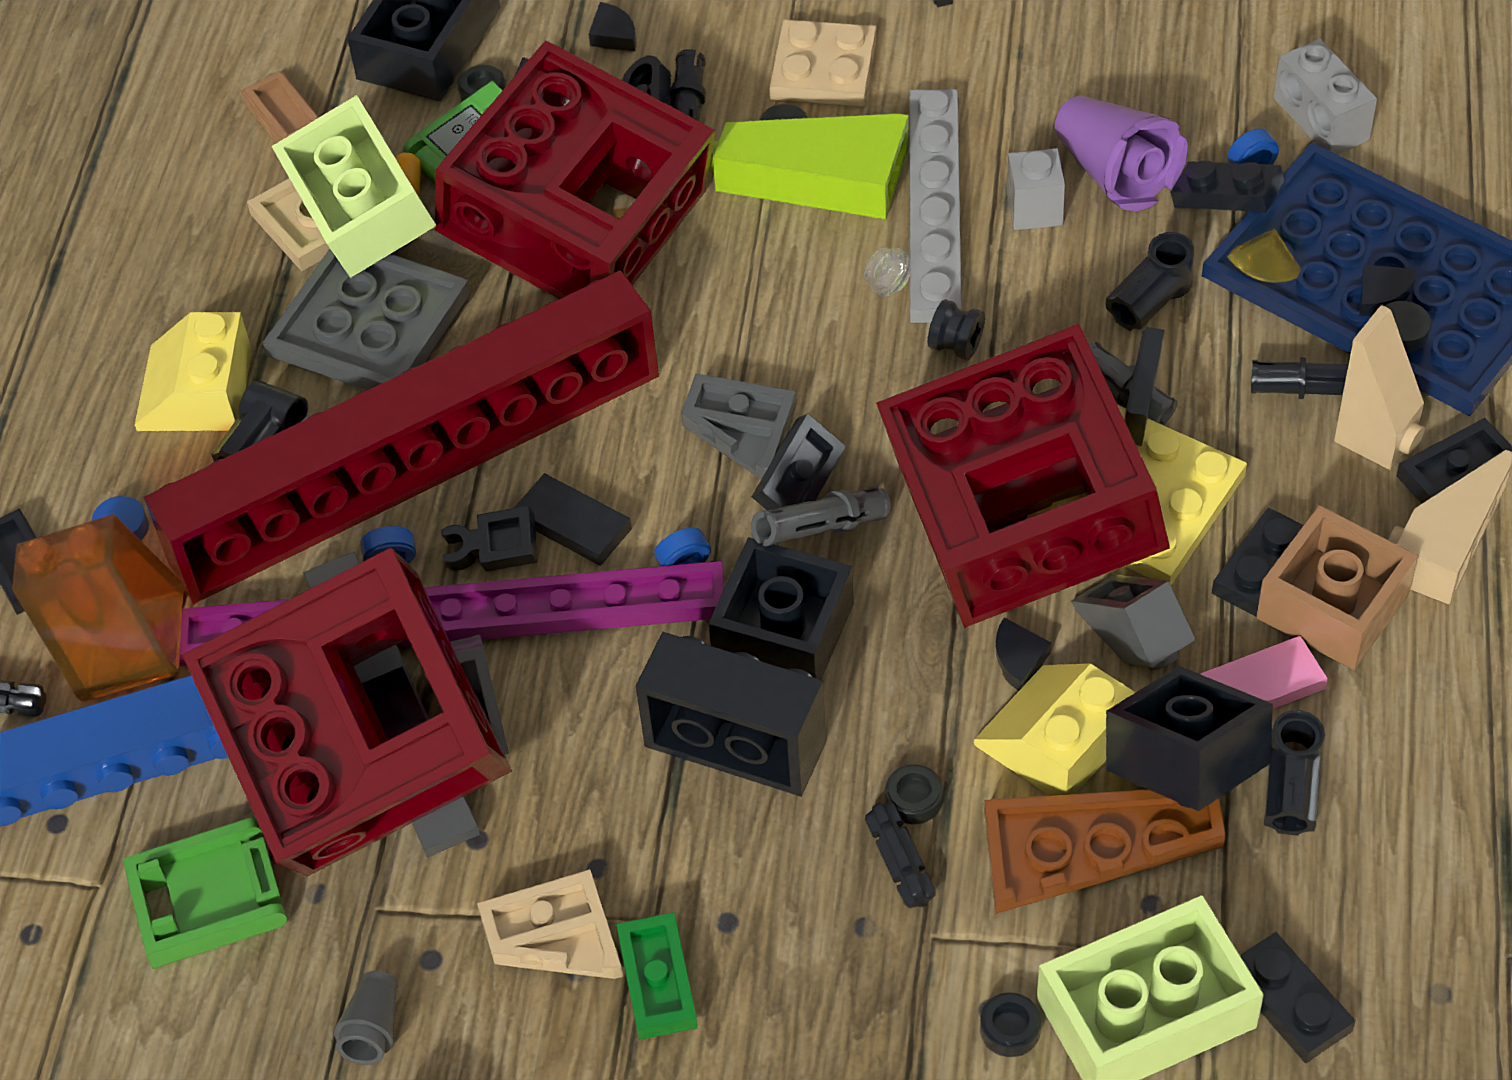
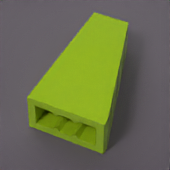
[709,114,909,219]

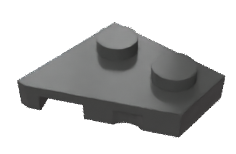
[681,373,797,479]

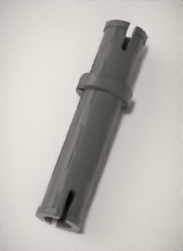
[751,486,891,546]

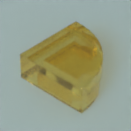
[1228,228,1302,283]

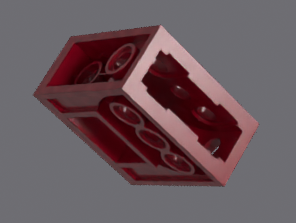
[434,40,715,299]
[876,324,1170,628]
[182,548,512,877]

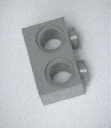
[1274,39,1377,155]

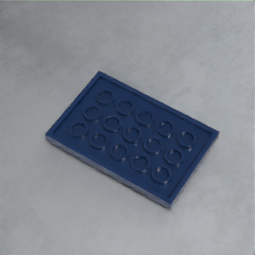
[1202,142,1512,416]

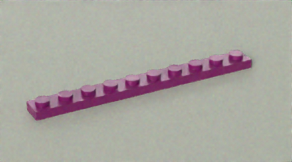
[176,561,725,666]

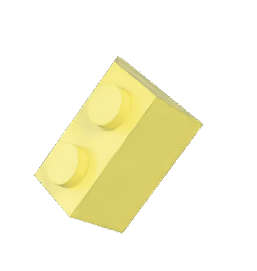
[135,312,252,431]
[974,663,1136,796]

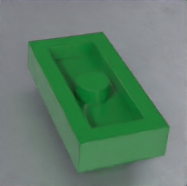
[616,912,698,1040]

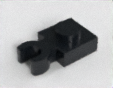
[441,506,538,572]

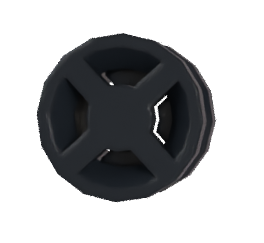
[927,299,985,360]

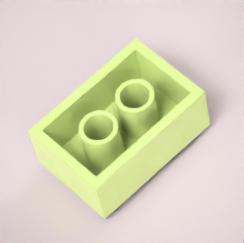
[272,95,436,278]
[1037,895,1264,1080]

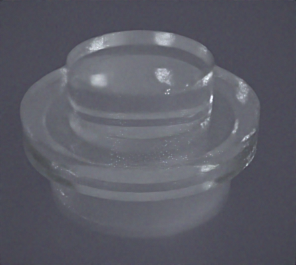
[864,247,910,297]

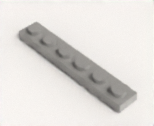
[910,89,961,323]

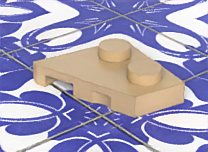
[477,870,623,979]

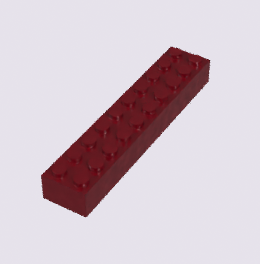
[144,270,659,605]

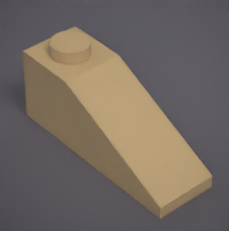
[1334,305,1425,470]
[1389,450,1512,605]

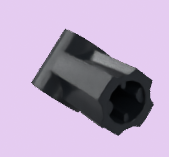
[1106,232,1194,331]
[211,380,308,461]
[1264,710,1325,836]

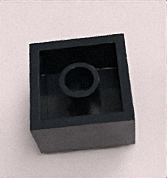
[708,537,854,680]
[1106,666,1273,811]

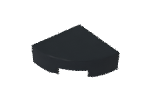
[588,2,636,51]
[1360,265,1416,316]
[995,617,1051,691]

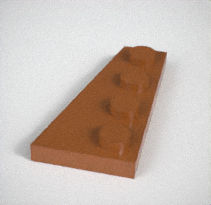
[984,789,1225,914]

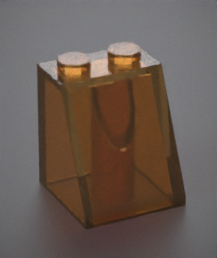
[12,514,184,702]

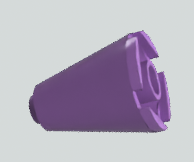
[1055,96,1188,212]

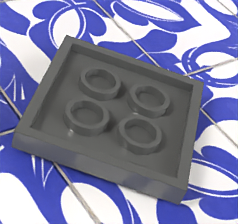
[262,249,471,390]

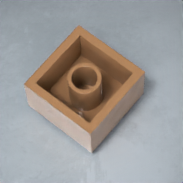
[1256,505,1418,671]

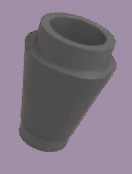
[334,971,397,1065]

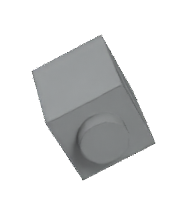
[1007,148,1065,230]

